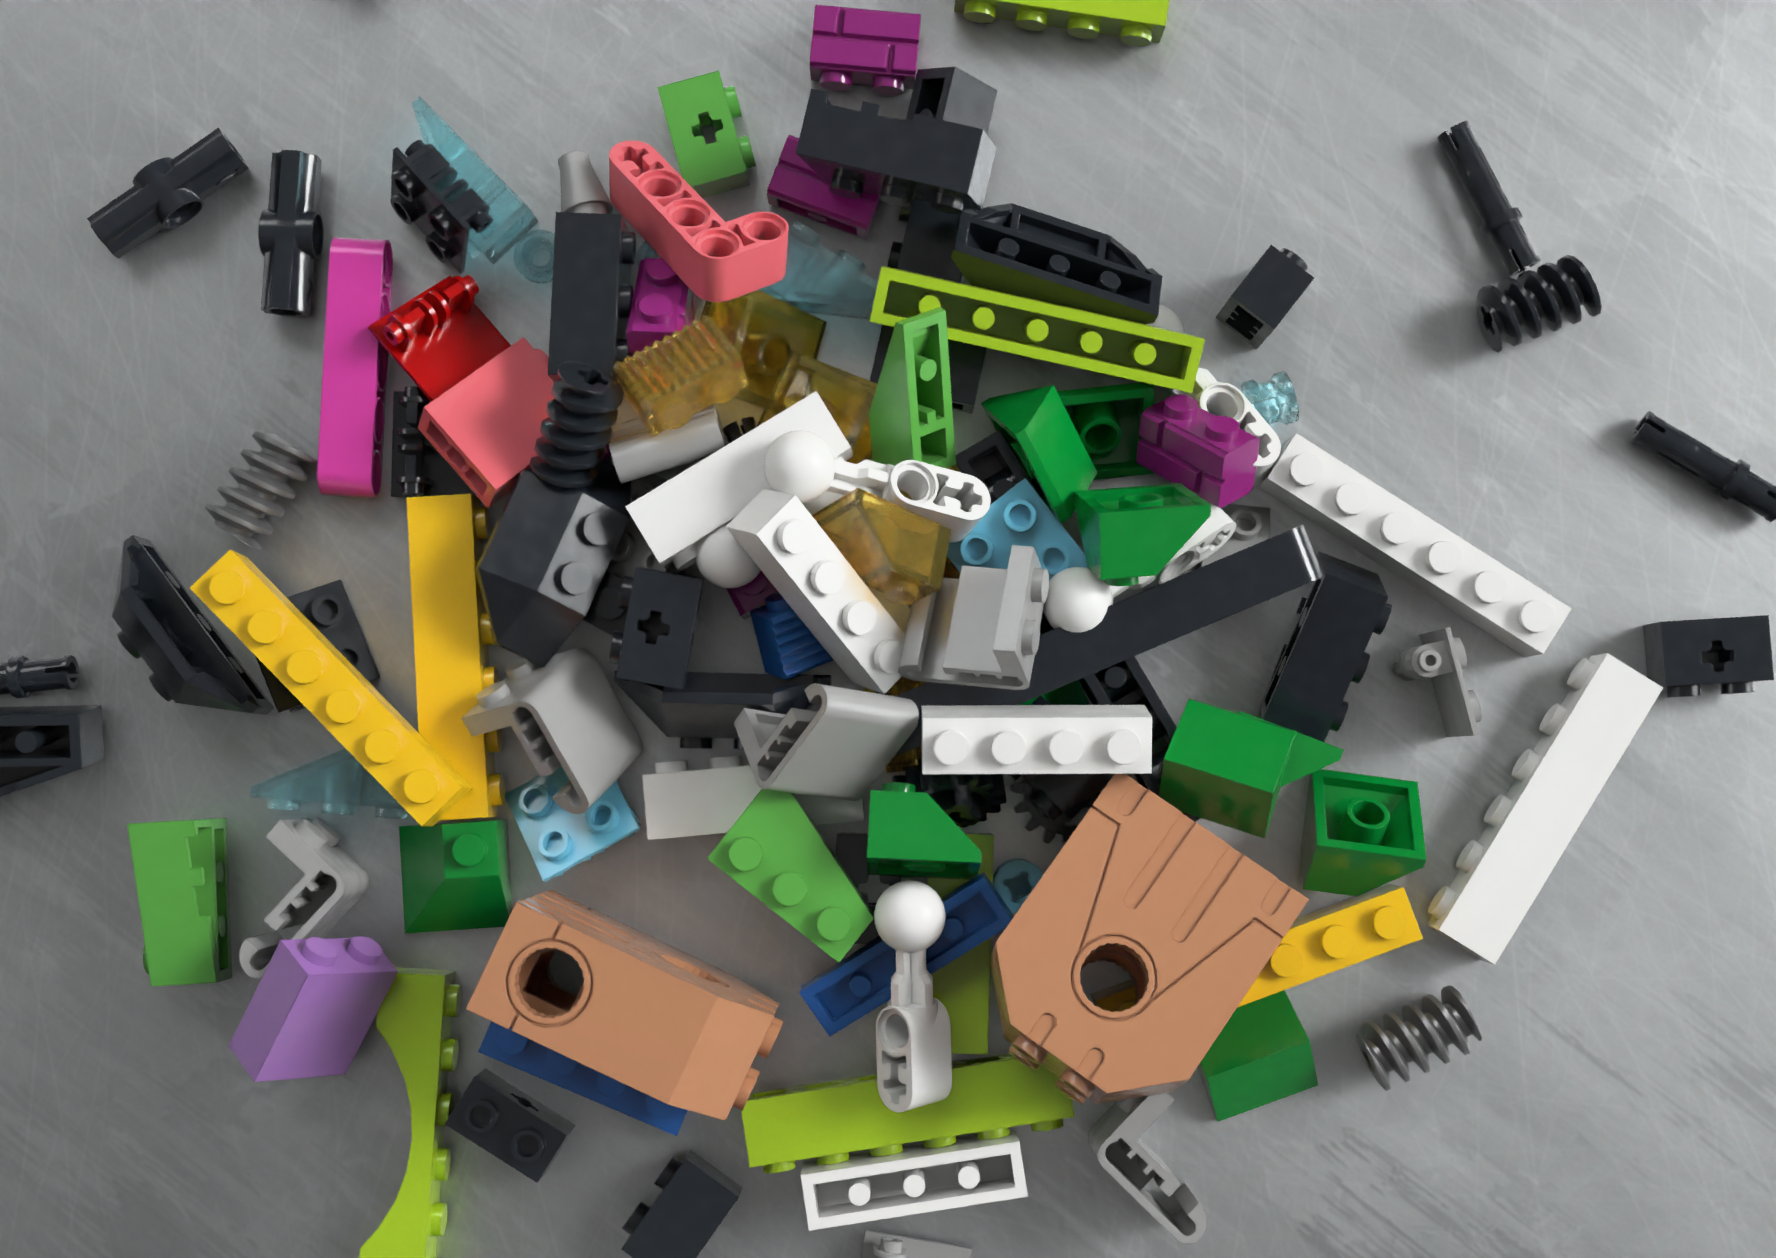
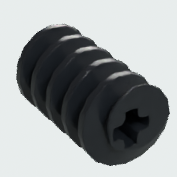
[1476,255,1602,353]
[530,361,624,488]

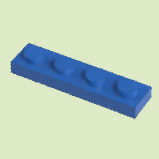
[799,872,1014,1037]
[478,1021,688,1136]

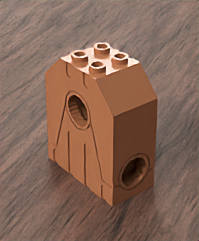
[990,774,1309,1105]
[466,889,784,1120]

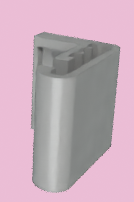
[609,348,726,484]
[898,545,1049,690]
[461,648,643,814]
[734,683,919,801]
[239,818,370,979]
[1088,1092,1207,1244]

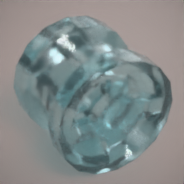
[1241,371,1299,426]

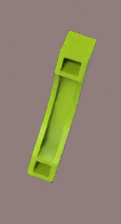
[359,967,463,1258]

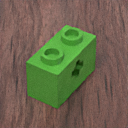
[657,70,756,198]

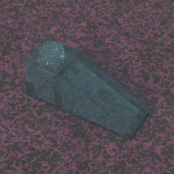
[412,96,538,265]

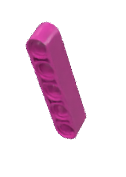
[317,238,393,497]

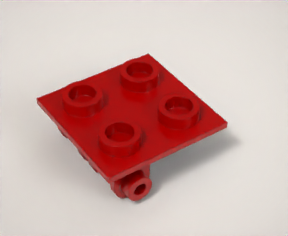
[368,275,511,402]

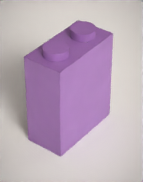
[229,936,398,1082]

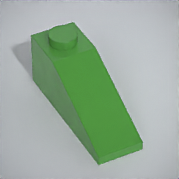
[869,307,956,468]

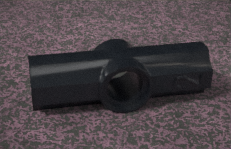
[87,127,249,259]
[258,150,324,318]

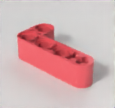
[609,140,789,302]

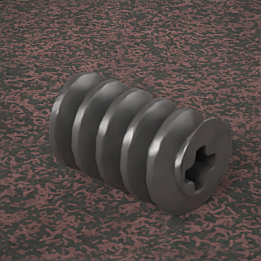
[205,431,318,551]
[1356,985,1482,1091]

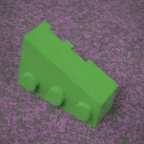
[707,789,874,963]
[127,818,232,987]

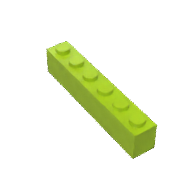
[870,266,1205,393]
[741,1053,1075,1173]

